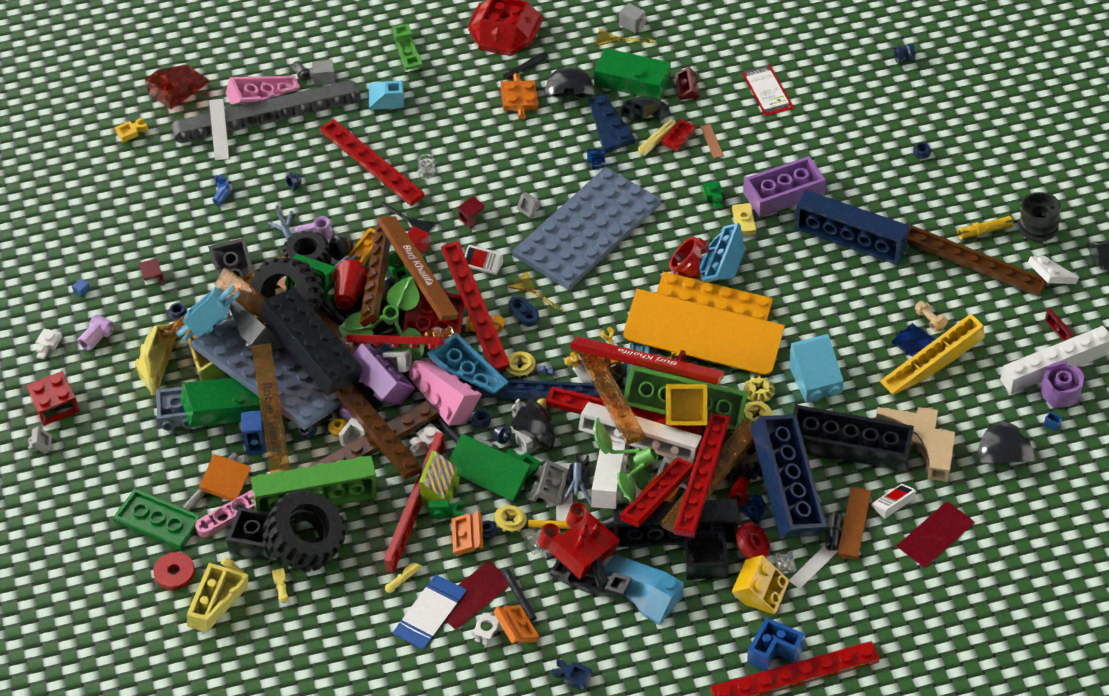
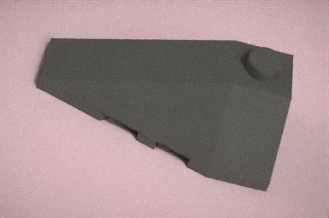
[208,238,255,310]
[226,295,285,354]

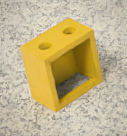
[666,384,707,425]

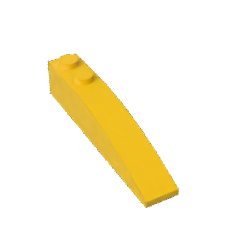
[880,314,985,395]

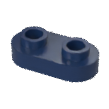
[508,296,539,327]

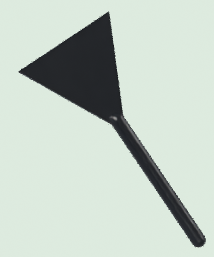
[380,201,437,233]

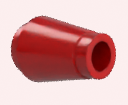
[728,477,749,506]

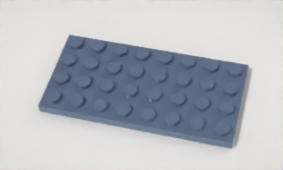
[512,167,662,290]
[191,317,343,430]

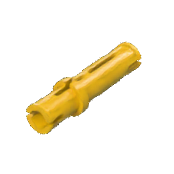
[957,216,1013,240]

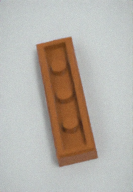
[837,487,871,561]

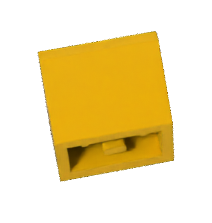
[732,555,789,614]

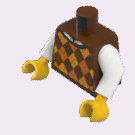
[565,327,623,385]

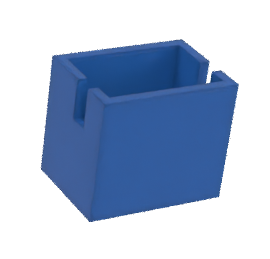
[72,278,90,297]
[1044,411,1062,431]

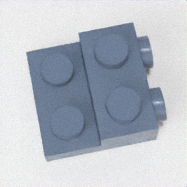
[156,387,191,431]

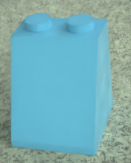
[789,334,844,402]

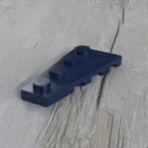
[589,93,635,154]

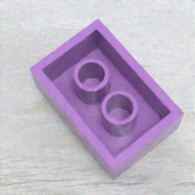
[352,343,415,405]

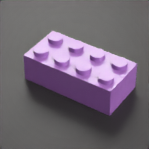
[743,156,826,218]

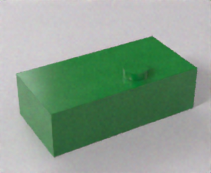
[594,48,671,100]
[180,378,269,427]

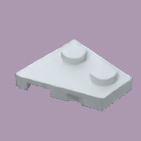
[1028,255,1079,284]

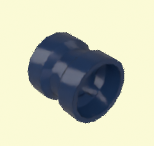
[894,43,916,63]

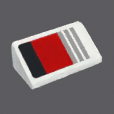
[465,245,503,275]
[871,484,916,519]

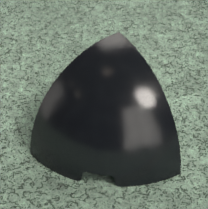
[545,67,594,98]
[621,96,670,122]
[511,399,556,450]
[977,422,1035,463]

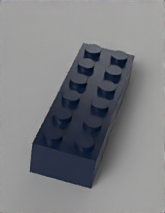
[795,190,909,265]
[750,414,827,539]

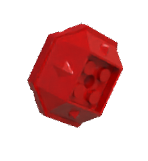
[468,0,543,56]

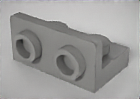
[531,460,569,505]

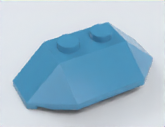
[700,223,745,282]

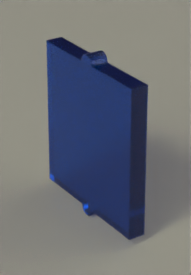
[892,323,936,357]

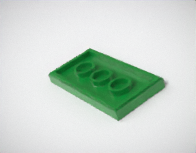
[449,434,532,502]
[113,488,202,550]

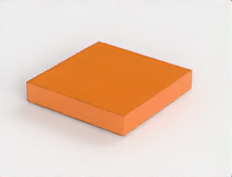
[199,454,251,501]

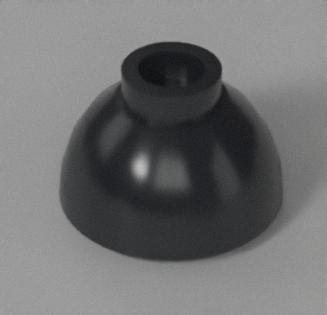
[329,235,353,261]

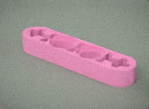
[196,490,255,538]

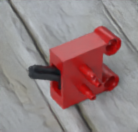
[538,502,620,589]

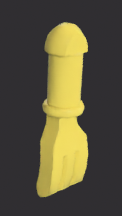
[221,557,244,573]
[385,563,422,593]
[272,568,288,603]

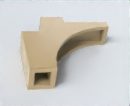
[876,407,955,482]

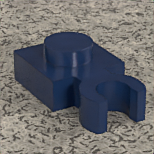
[552,659,592,690]

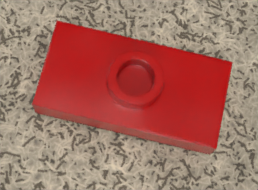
[662,119,696,151]

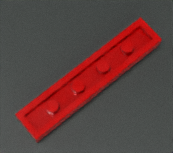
[346,334,445,349]
[621,457,694,527]

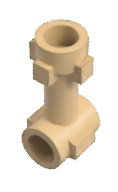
[915,301,948,332]

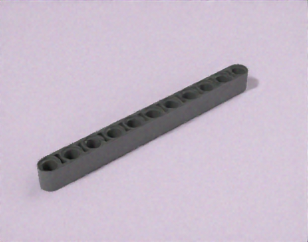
[171,81,361,143]

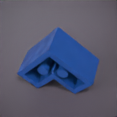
[241,411,286,455]
[747,617,805,671]

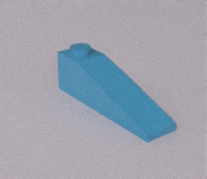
[427,333,508,394]
[604,554,684,625]

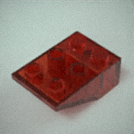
[145,64,210,110]

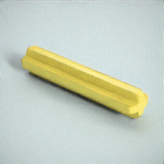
[638,119,676,156]

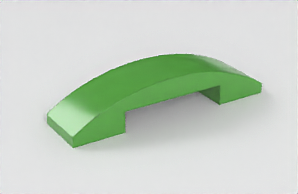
[392,24,423,70]

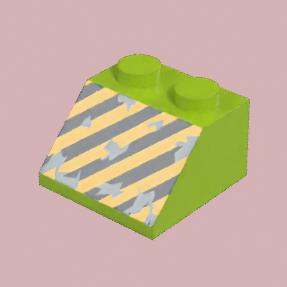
[419,450,460,507]

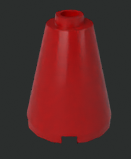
[333,259,368,309]

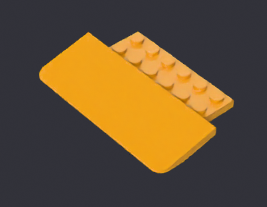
[623,271,785,375]

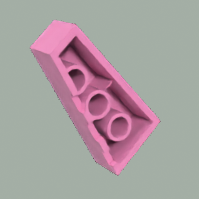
[407,359,482,426]

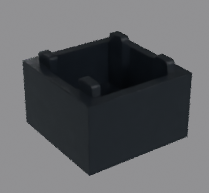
[684,530,728,580]

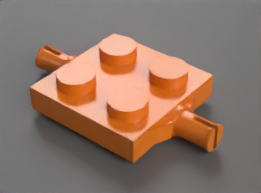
[500,73,538,120]

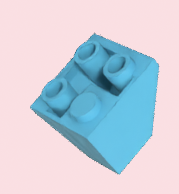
[369,80,404,110]

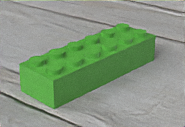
[622,365,748,430]
[251,456,376,512]

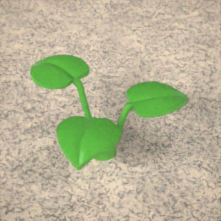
[339,277,424,360]
[593,417,658,503]

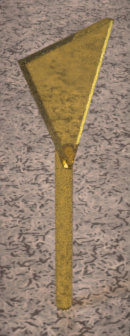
[595,28,654,47]
[507,272,562,311]

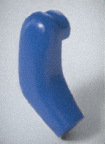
[212,174,230,206]

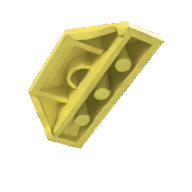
[135,324,177,395]

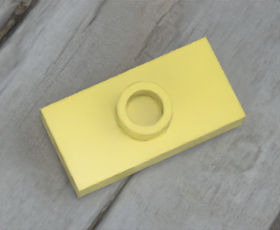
[732,203,756,236]

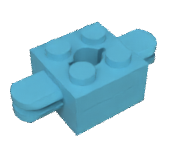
[176,285,241,342]

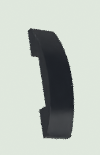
[550,559,632,597]

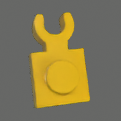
[114,118,148,143]

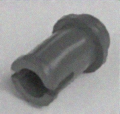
[291,61,310,81]

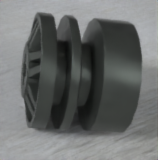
[1019,192,1061,242]

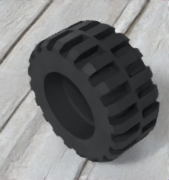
[248,257,324,327]
[263,490,346,572]

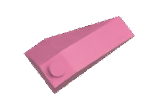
[226,76,300,105]

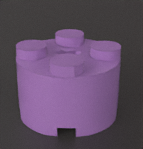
[1041,362,1084,408]

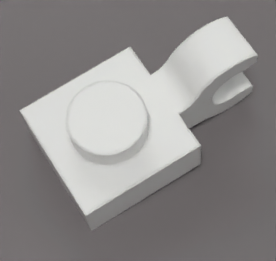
[34,329,62,359]
[409,423,444,454]

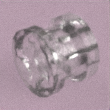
[775,552,794,573]

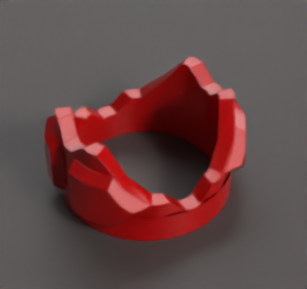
[669,237,711,279]

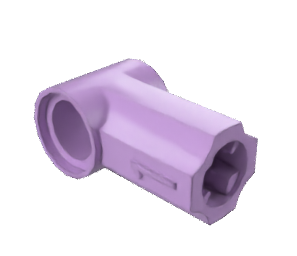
[294,216,333,240]
[77,314,115,351]

